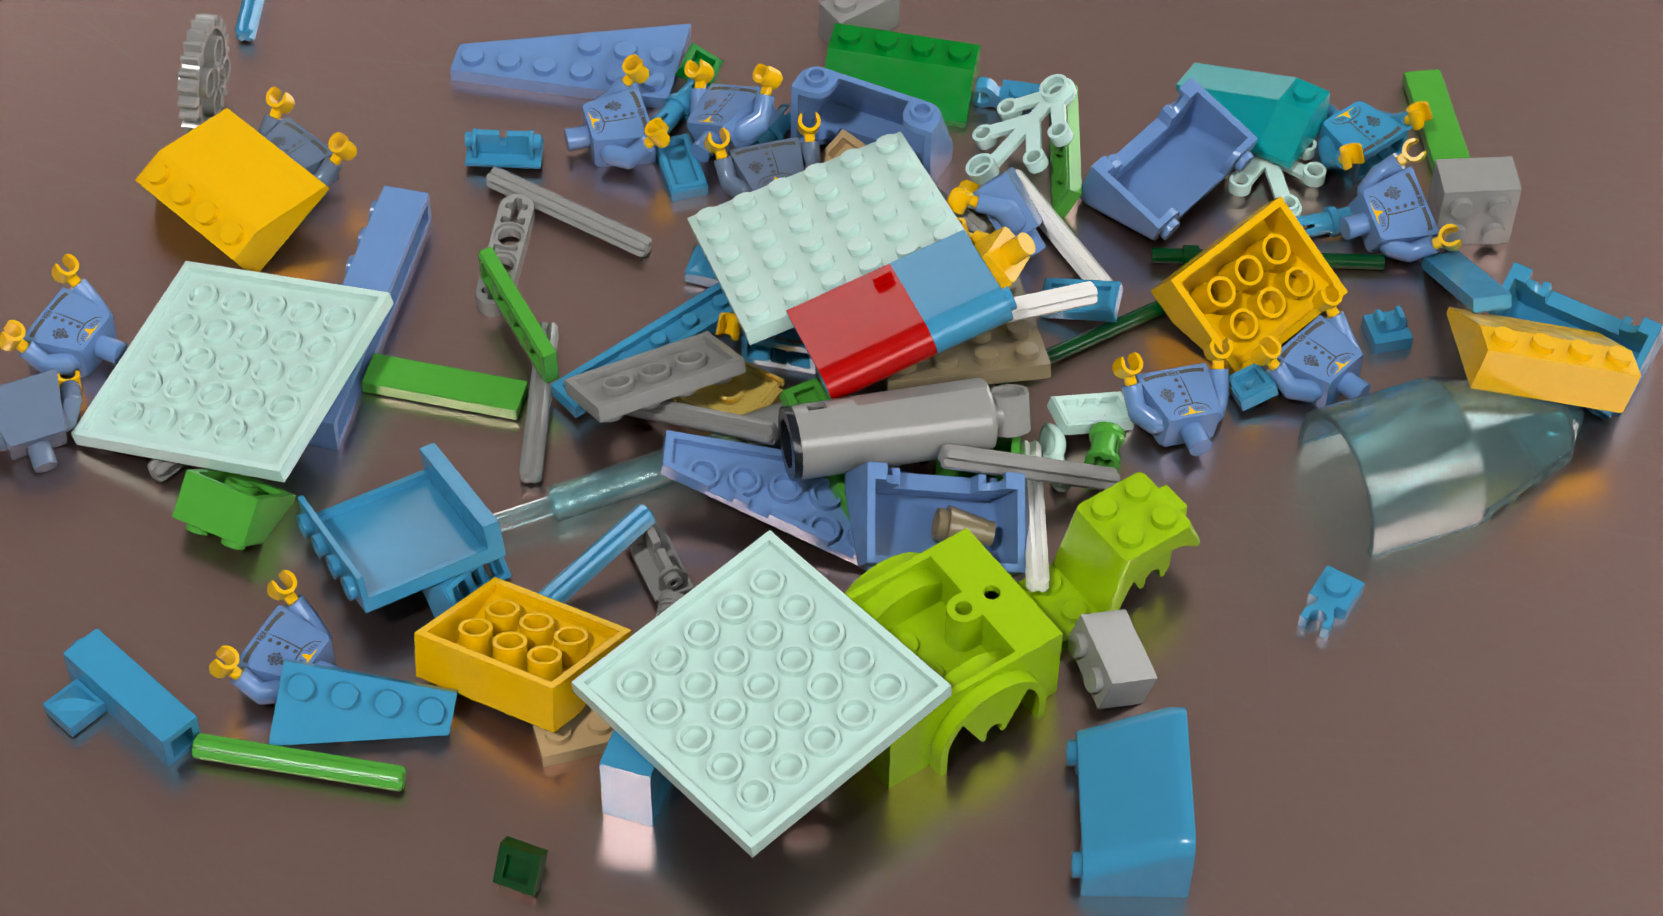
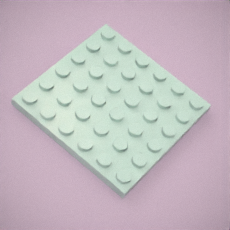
[687,131,972,345]
[71,261,394,483]
[572,530,951,858]

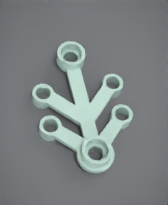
[965,74,1076,186]
[1228,139,1327,216]

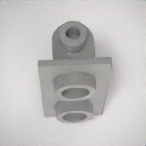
[628,521,694,603]

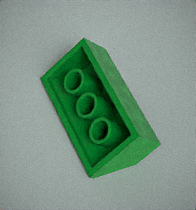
[825,23,981,128]

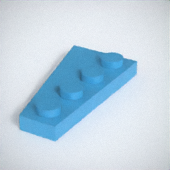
[268,658,458,746]

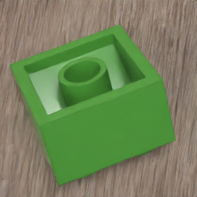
[172,468,296,550]

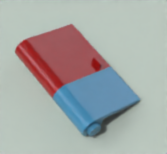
[786,230,1017,399]

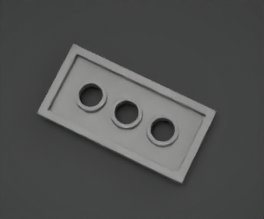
[564,331,746,423]

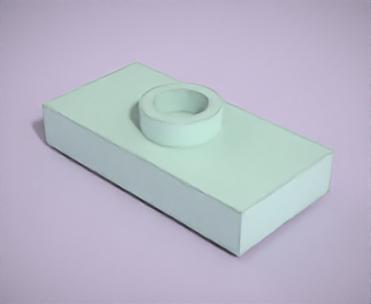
[1047,391,1135,435]

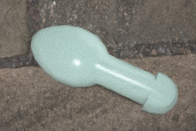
[1038,423,1071,492]

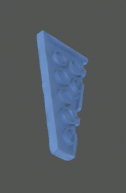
[450,23,691,109]
[660,430,909,566]

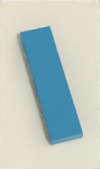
[1422,251,1512,313]

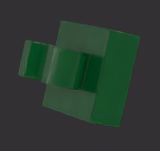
[493,836,548,897]

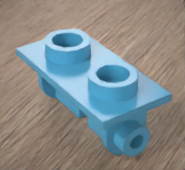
[465,128,544,169]

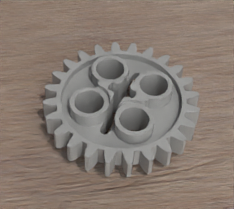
[177,13,230,134]

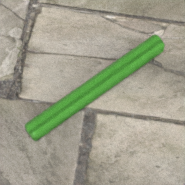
[192,733,407,792]

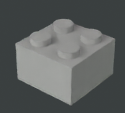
[1427,156,1522,245]

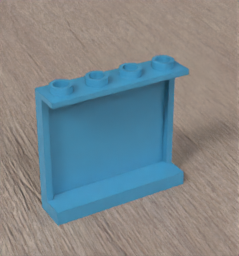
[296,443,506,613]

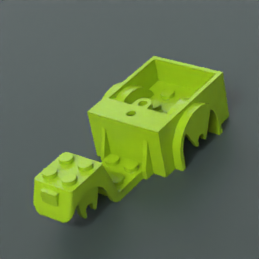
[844,472,1200,789]

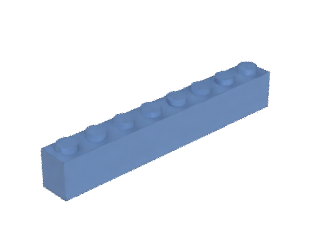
[308,185,432,450]

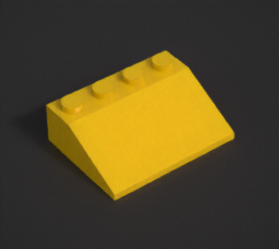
[135,108,330,272]
[1151,196,1348,375]
[1446,307,1641,413]
[414,577,632,733]

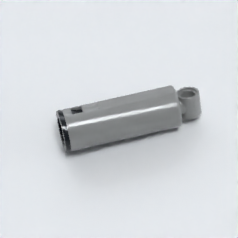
[778,378,1031,481]

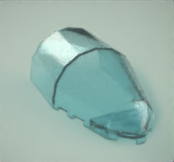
[1298,376,1584,559]

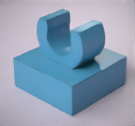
[1361,306,1413,355]

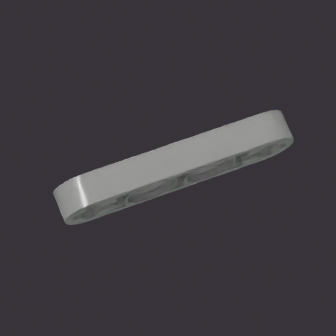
[476,194,535,317]

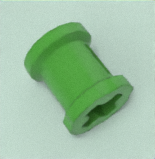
[1084,421,1126,472]

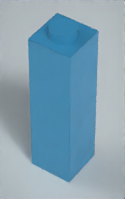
[63,628,201,767]

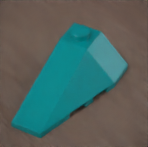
[1176,63,1330,169]

